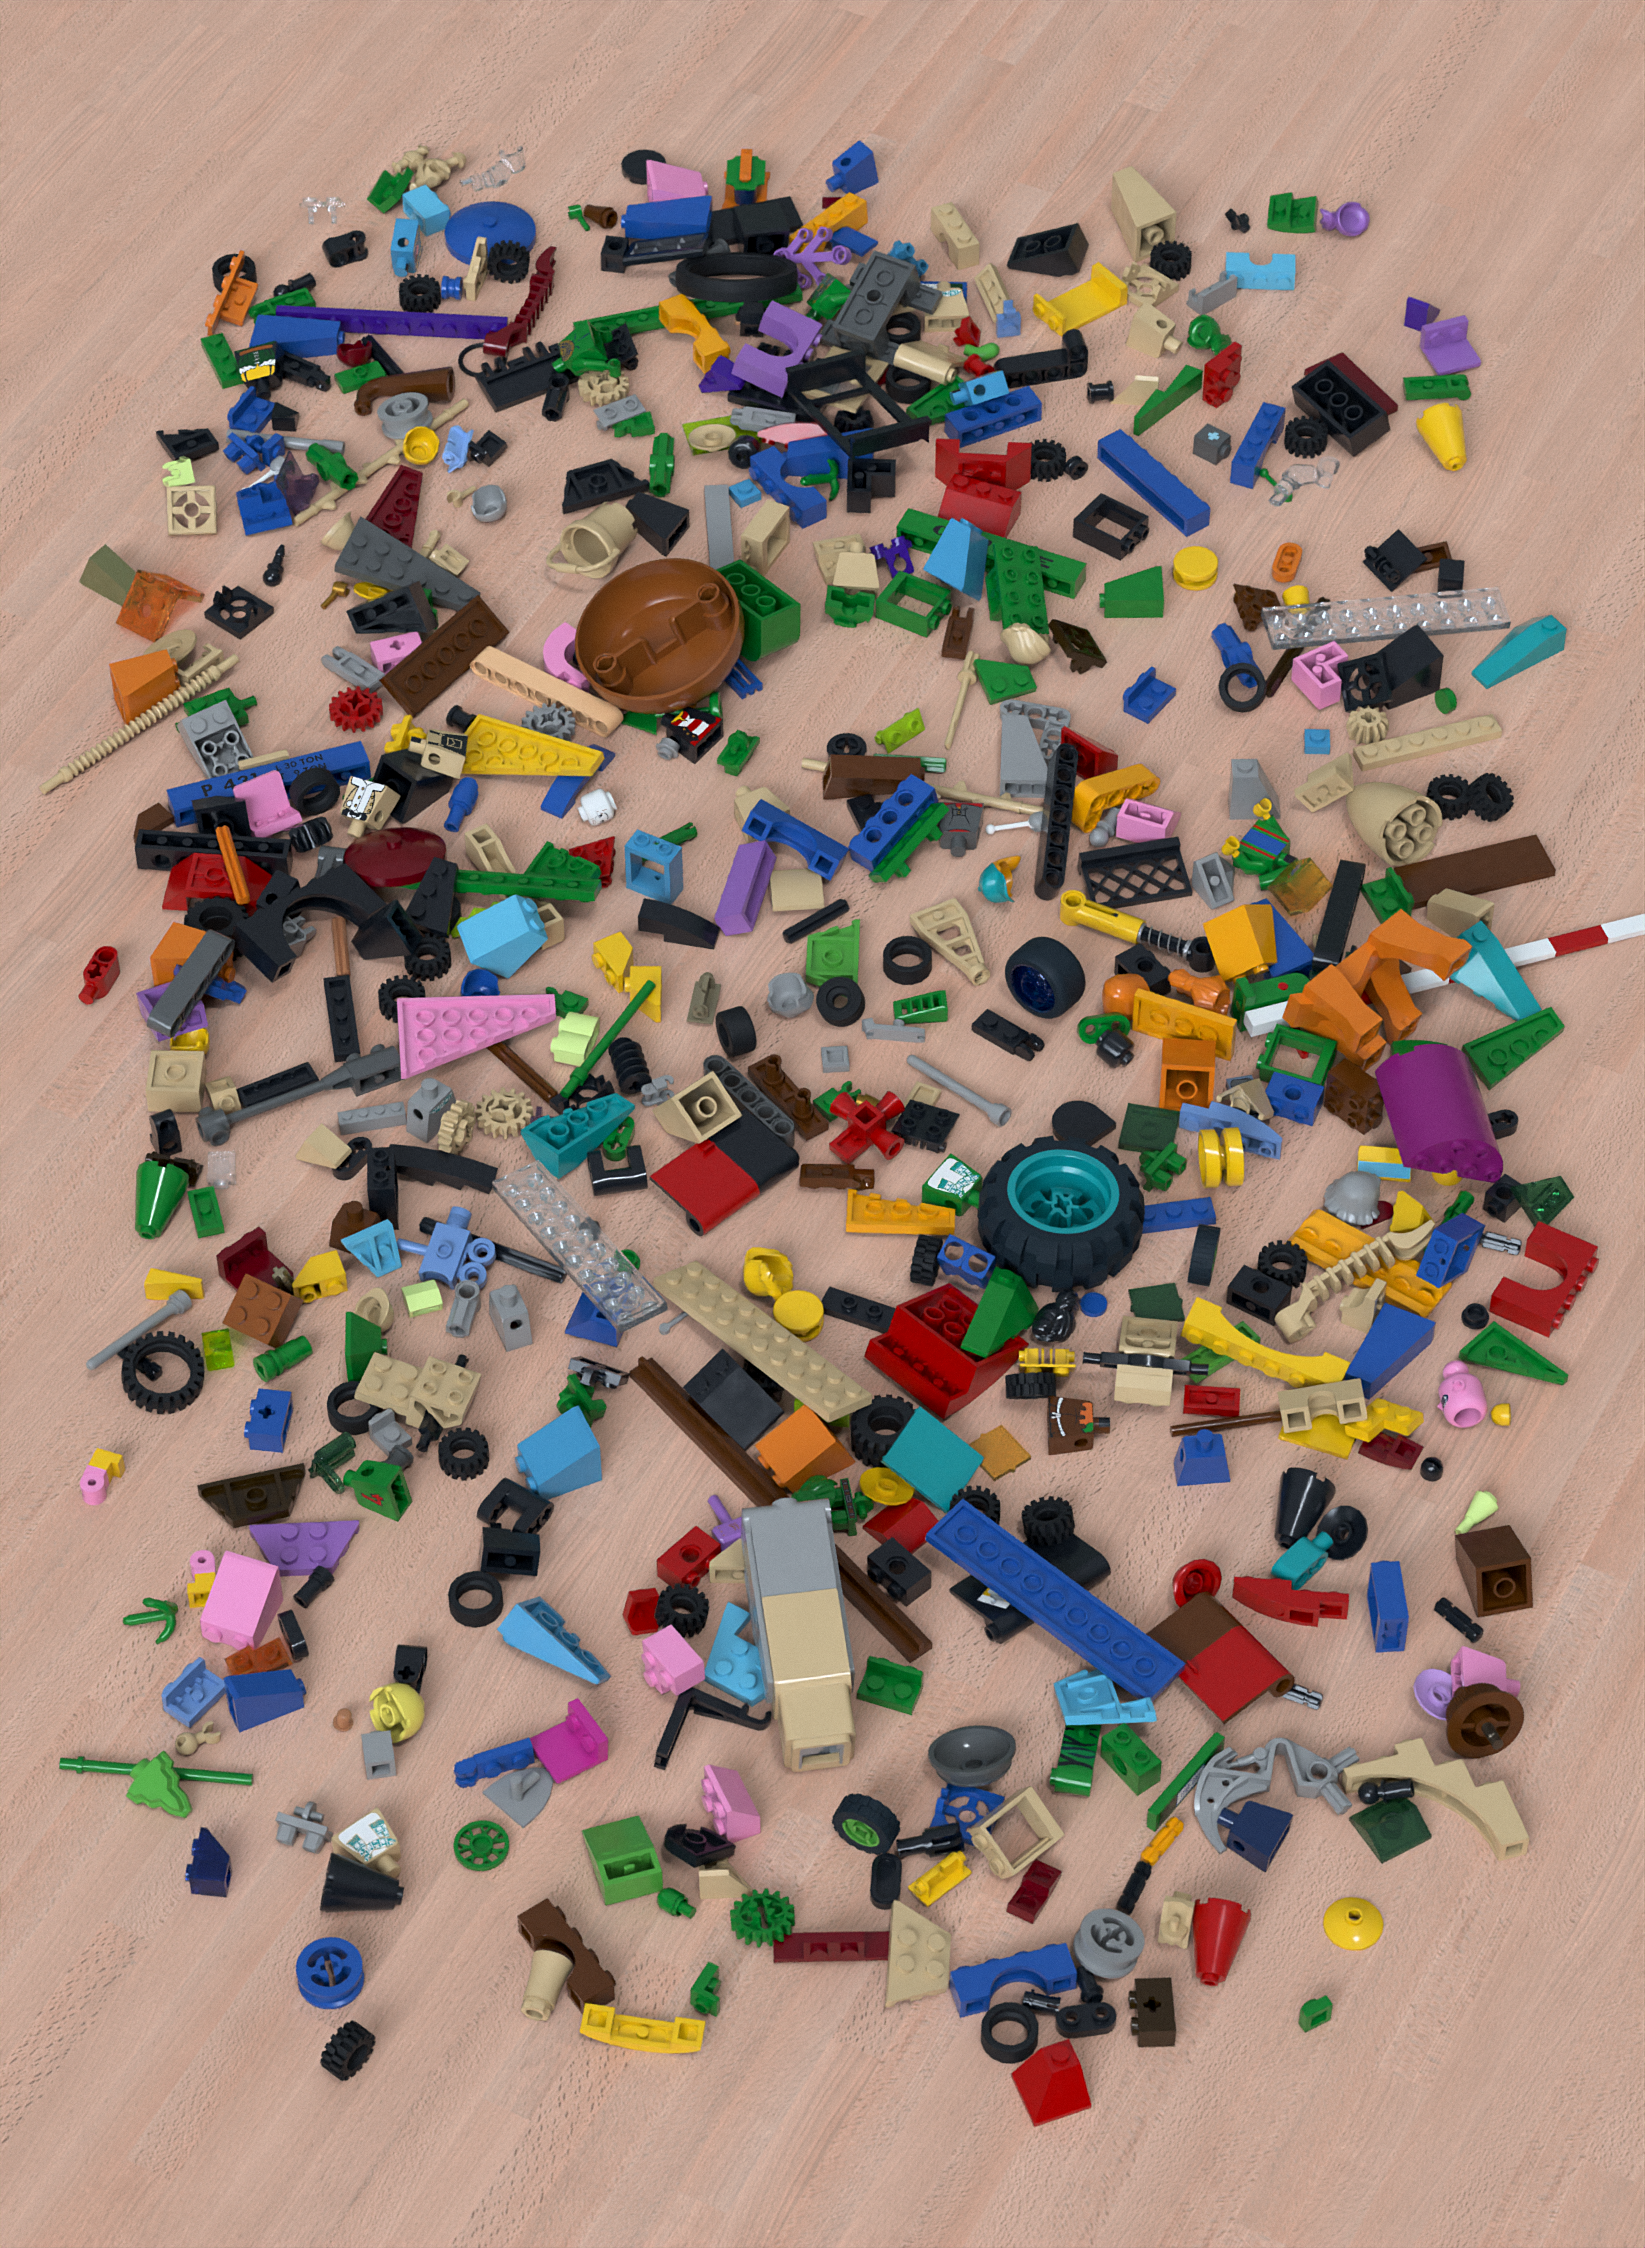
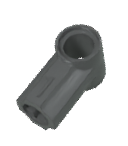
[315,845,347,878]

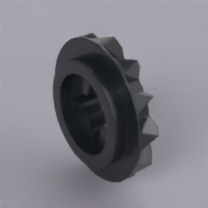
[827,733,867,757]

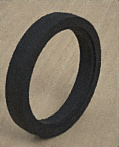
[675,252,798,302]

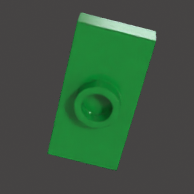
[334,360,386,394]

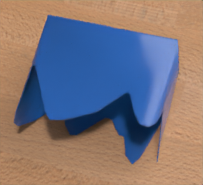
[937,1234,996,1289]

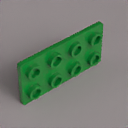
[985,542,1049,634]

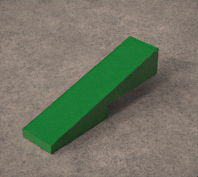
[1133,364,1203,436]

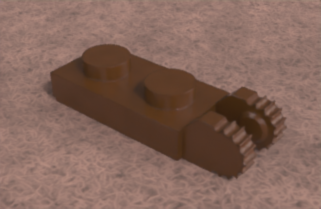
[941,606,975,660]

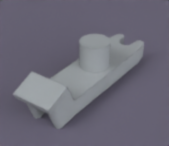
[862,1018,925,1043]

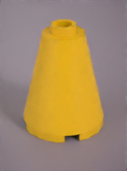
[1416,403,1467,471]

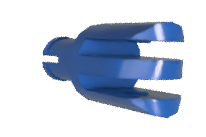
[444,777,479,832]

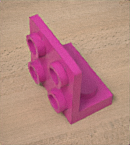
[530,1698,608,1784]

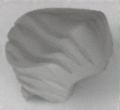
[767,973,814,1018]

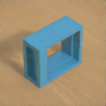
[624,829,683,905]

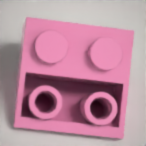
[1116,799,1181,843]
[701,1764,761,1843]

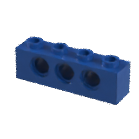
[945,386,1042,448]
[848,774,938,872]

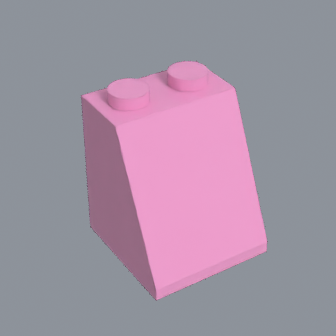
[646,160,708,203]
[200,1551,283,1653]

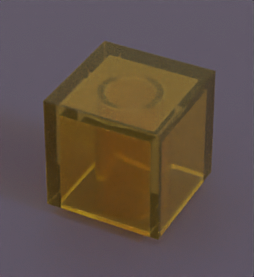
[1267,857,1334,916]

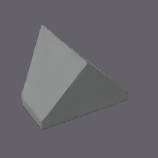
[1192,852,1235,909]

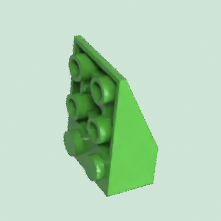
[582,1815,663,1906]

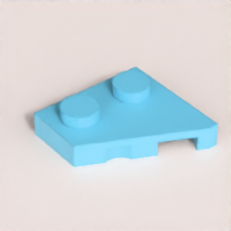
[341,1219,402,1277]

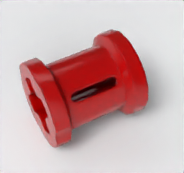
[963,354,994,377]

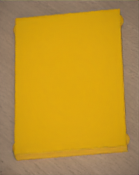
[1278,1414,1356,1460]

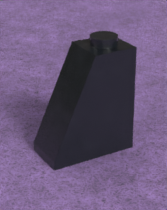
[625,491,690,557]
[351,900,422,960]

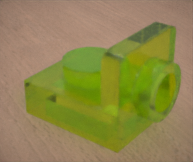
[201,1328,235,1371]

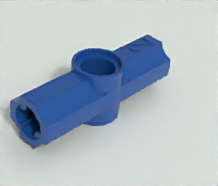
[1211,623,1263,688]

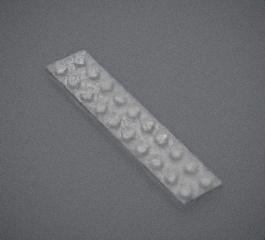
[1261,587,1511,650]
[492,1160,668,1333]

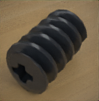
[608,1037,652,1095]

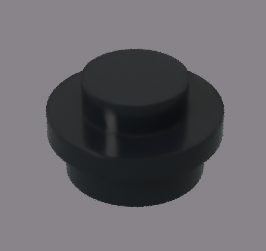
[1461,1303,1489,1330]

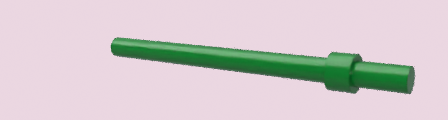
[560,980,656,1099]

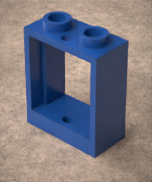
[1416,1213,1486,1288]
[1366,1560,1409,1653]

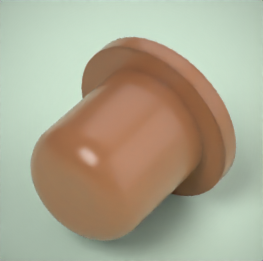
[333,1708,353,1731]

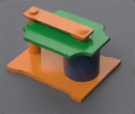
[722,149,770,209]

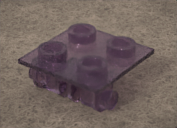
[276,451,320,516]

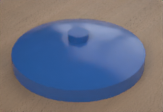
[445,201,536,265]

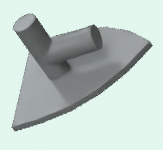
[483,1768,553,1828]

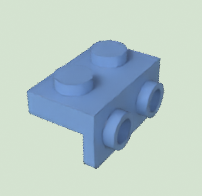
[161,1657,226,1728]

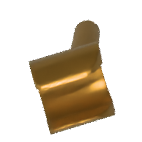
[320,581,350,609]

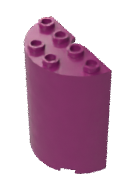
[1375,1044,1503,1183]

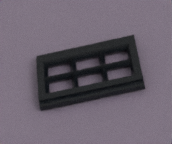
[622,232,713,266]

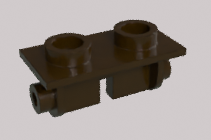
[145,1151,204,1187]

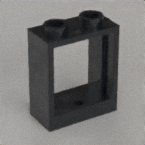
[1073,493,1150,561]
[367,1147,399,1230]

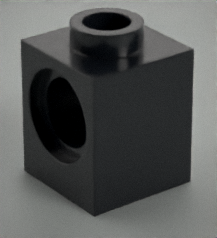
[601,235,629,273]
[1437,558,1465,598]
[1483,1174,1527,1223]

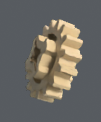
[578,370,629,407]
[475,1087,533,1139]
[437,1099,476,1155]

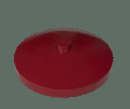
[344,827,447,887]

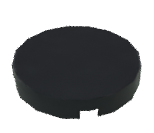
[621,149,666,185]

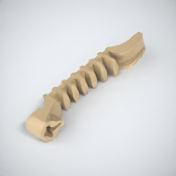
[1274,1219,1435,1343]

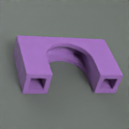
[731,300,823,398]

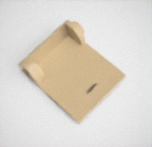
[893,341,968,386]

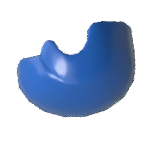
[460,969,500,997]

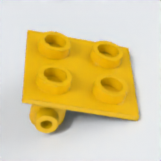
[1019,1348,1076,1377]

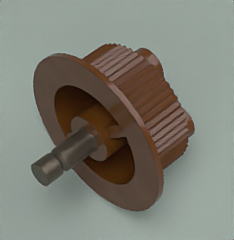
[1445,1682,1524,1759]

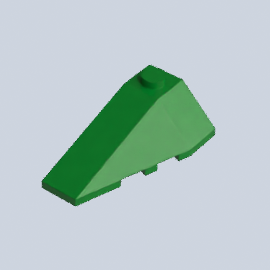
[960,1267,1039,1358]

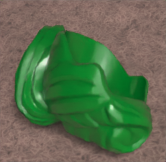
[1187,315,1232,356]
[791,1475,838,1509]

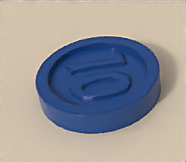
[1080,1292,1107,1317]

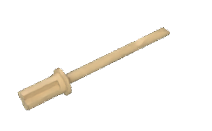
[944,651,981,750]

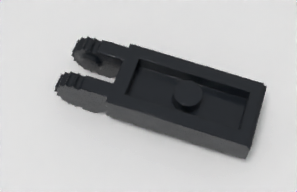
[971,1009,1045,1061]

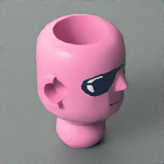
[1438,1360,1488,1428]

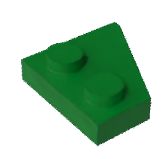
[973,659,1037,705]

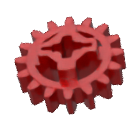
[329,686,383,733]

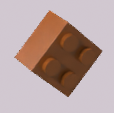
[222,1274,304,1348]

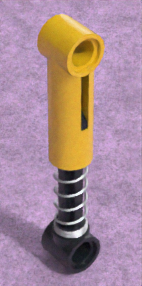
[1060,890,1215,973]

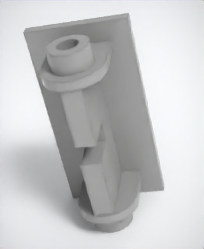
[593,394,646,431]

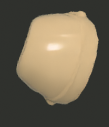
[320,511,355,551]
[354,1287,394,1333]

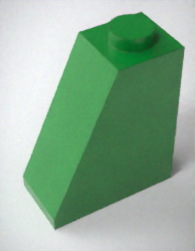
[1099,566,1164,618]

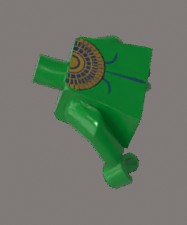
[552,319,621,378]

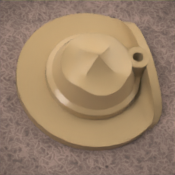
[143,629,197,667]

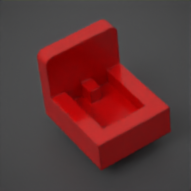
[622,1588,659,1635]

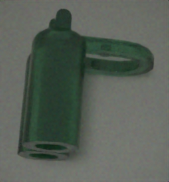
[308,1432,356,1494]

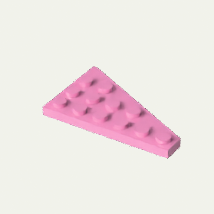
[397,994,556,1079]

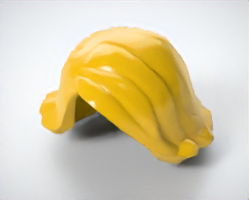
[743,1247,794,1301]

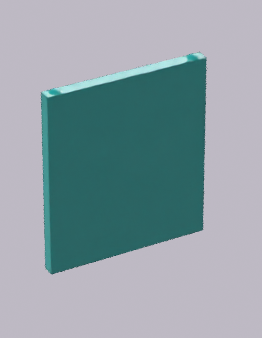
[881,1406,984,1513]

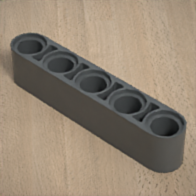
[147,929,235,1038]
[703,1055,795,1148]

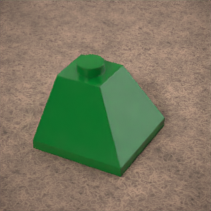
[345,1312,388,1382]

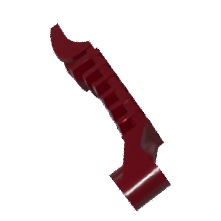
[483,246,557,358]

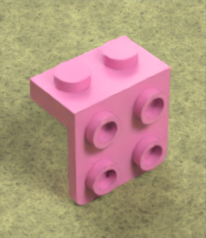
[233,770,303,838]

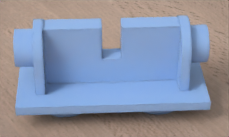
[442,425,474,473]

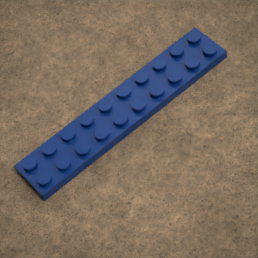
[925,1499,1185,1702]

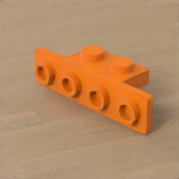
[205,250,258,336]

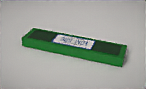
[1147,1732,1225,1832]

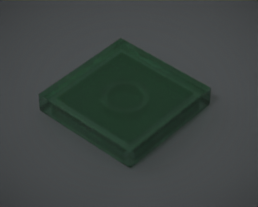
[1118,1103,1180,1153]

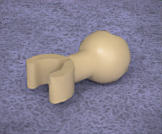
[175,1721,221,1755]

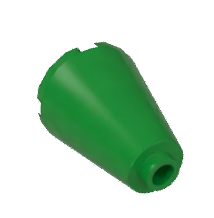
[135,1161,189,1240]

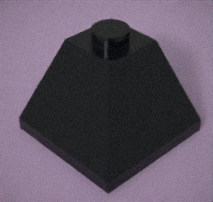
[191,796,252,837]

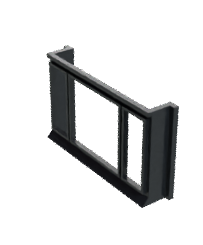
[785,349,932,460]

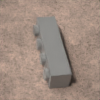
[337,1101,407,1135]

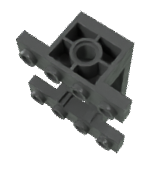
[820,250,943,368]

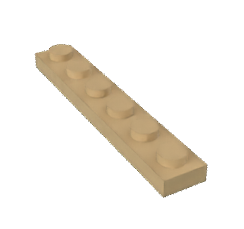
[1353,714,1502,772]

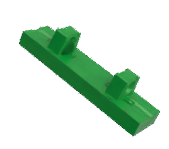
[868,802,949,883]

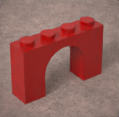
[1489,1221,1599,1338]

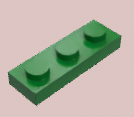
[201,333,244,389]

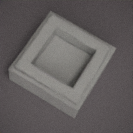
[821,1046,850,1073]

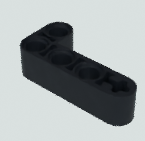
[993,329,1088,389]

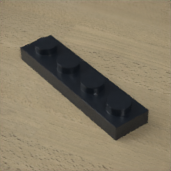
[323,975,361,1062]

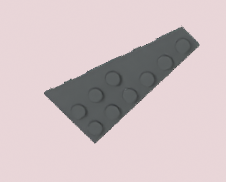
[334,516,481,611]

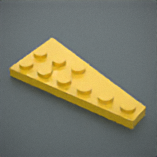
[461,714,605,776]

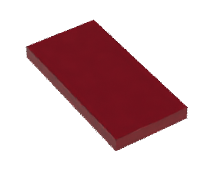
[1304,352,1398,416]

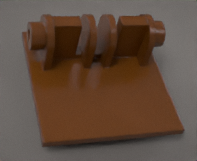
[1233,584,1289,631]

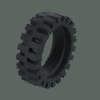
[121,1331,204,1414]

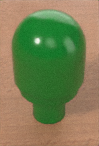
[657,1887,696,1919]

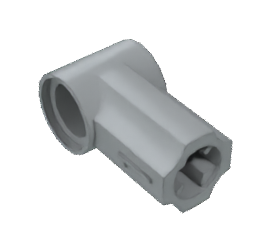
[446,1280,481,1338]

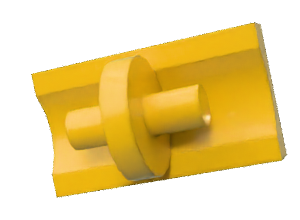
[384,715,427,754]

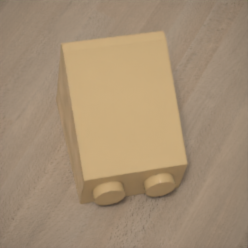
[652,1071,742,1144]

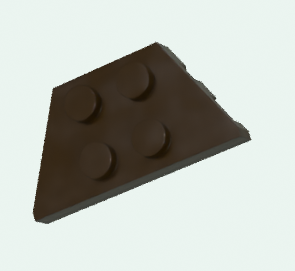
[197,1463,306,1528]

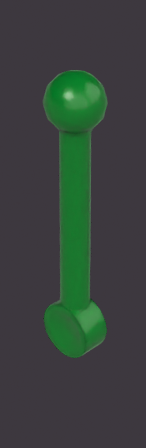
[1259,468,1293,502]

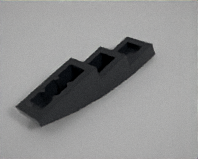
[389,1144,498,1194]

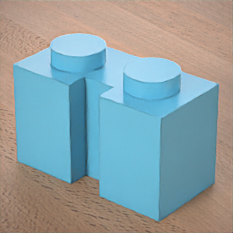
[402,185,451,237]

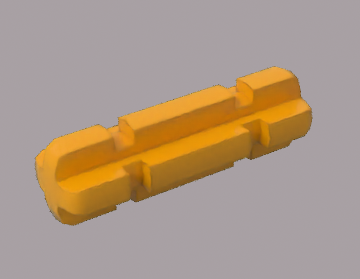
[1140,1817,1184,1866]

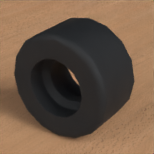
[715,1006,757,1057]

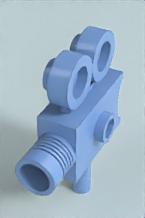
[397,1206,496,1290]

